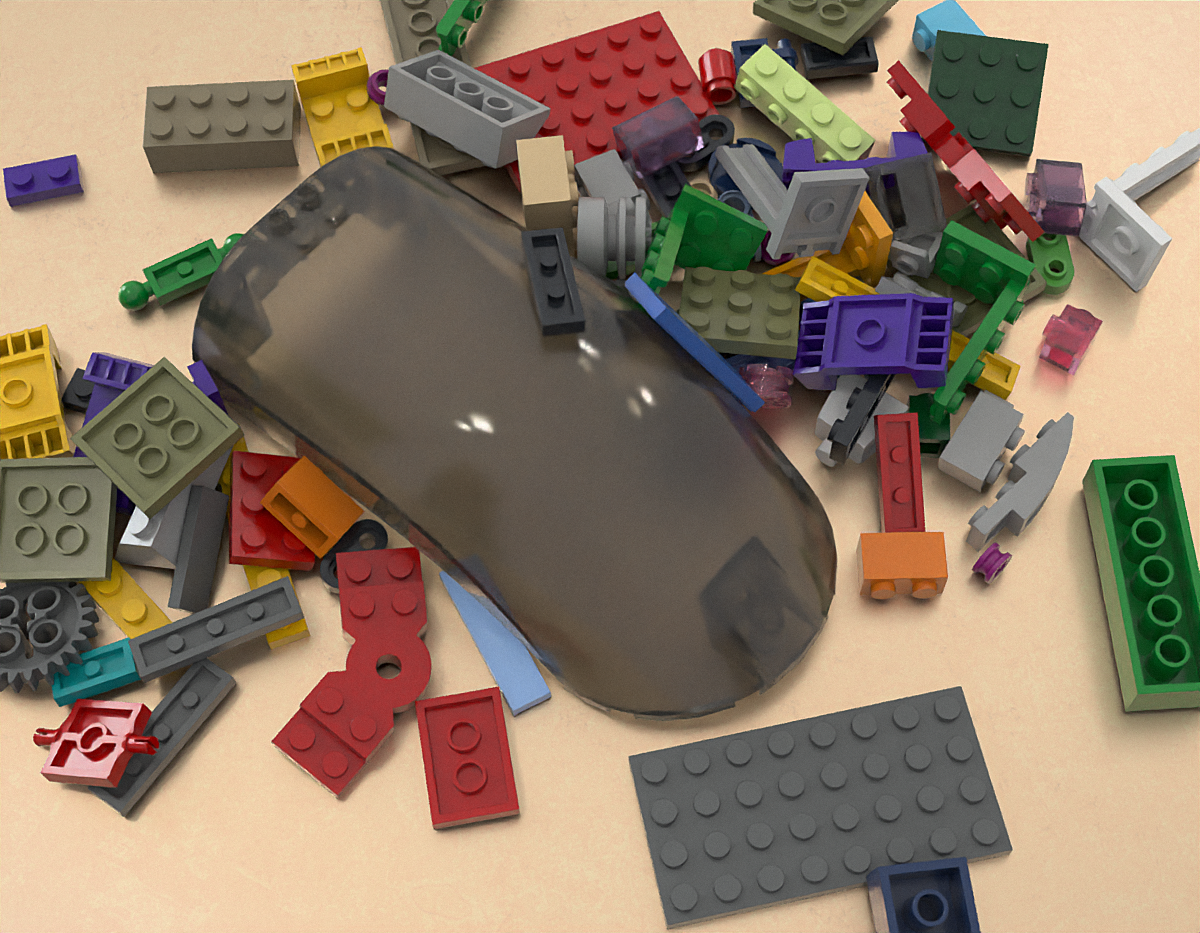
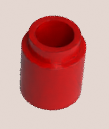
[698,48,737,105]

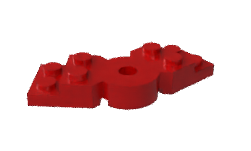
[887,60,1044,242]
[271,546,432,799]

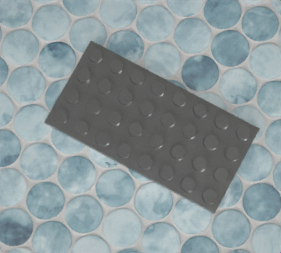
[628,686,1013,929]

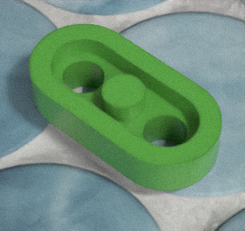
[1026,222,1074,295]

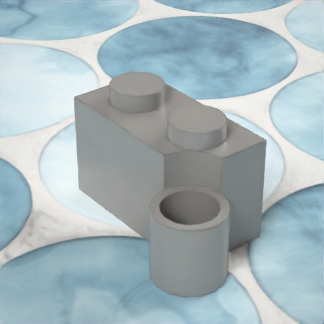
[574,149,650,215]
[938,390,1025,492]

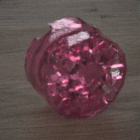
[736,364,794,409]

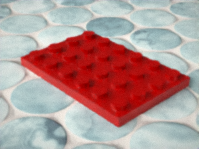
[474,11,719,192]

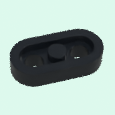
[669,114,735,172]
[320,519,388,593]

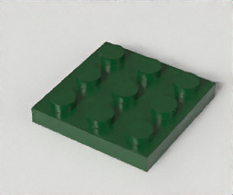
[921,30,1049,156]

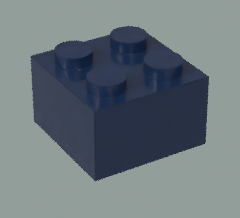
[866,857,981,933]

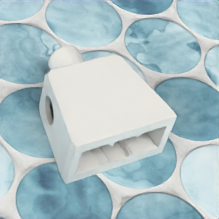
[815,375,909,467]

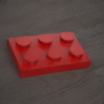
[229,450,315,571]
[415,686,520,829]

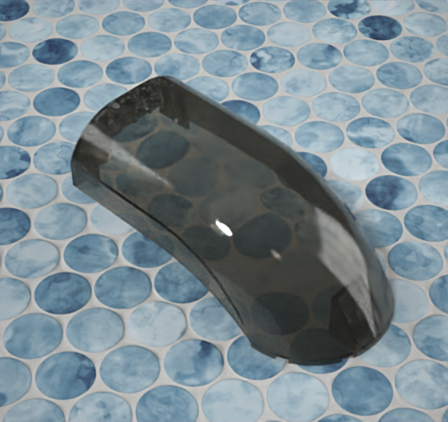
[192,146,838,721]

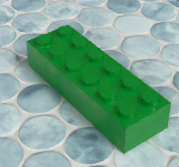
[1082,455,1200,711]

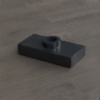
[800,37,879,79]

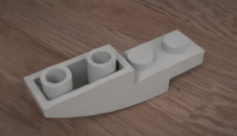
[966,412,1074,552]

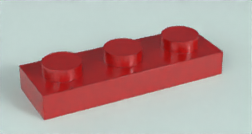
[874,412,926,533]

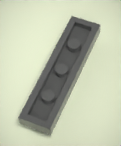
[128,576,305,683]
[88,658,236,817]

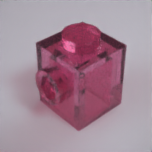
[1039,304,1103,375]

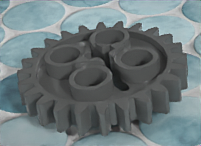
[0,582,99,693]

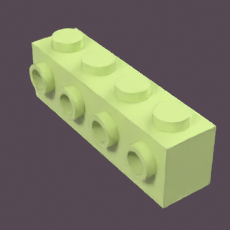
[735,44,876,163]

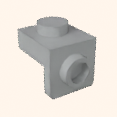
[890,222,943,279]

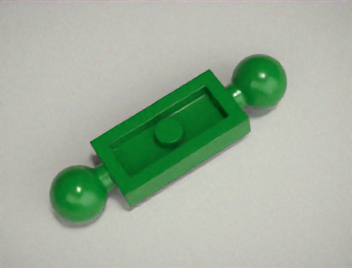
[118,233,254,311]

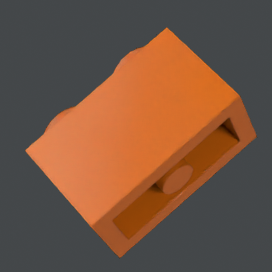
[259,456,365,559]
[856,532,948,599]

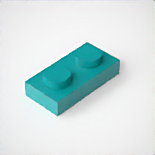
[51,637,141,707]

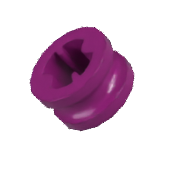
[972,542,1012,584]

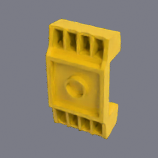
[291,47,398,187]
[0,324,76,459]

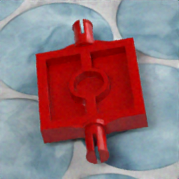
[33,699,159,788]

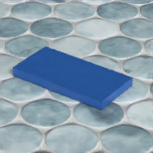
[624,272,765,412]

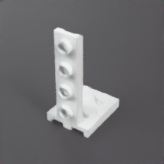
[1073,127,1200,292]

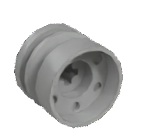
[577,197,652,279]

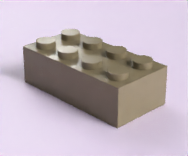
[143,80,301,173]

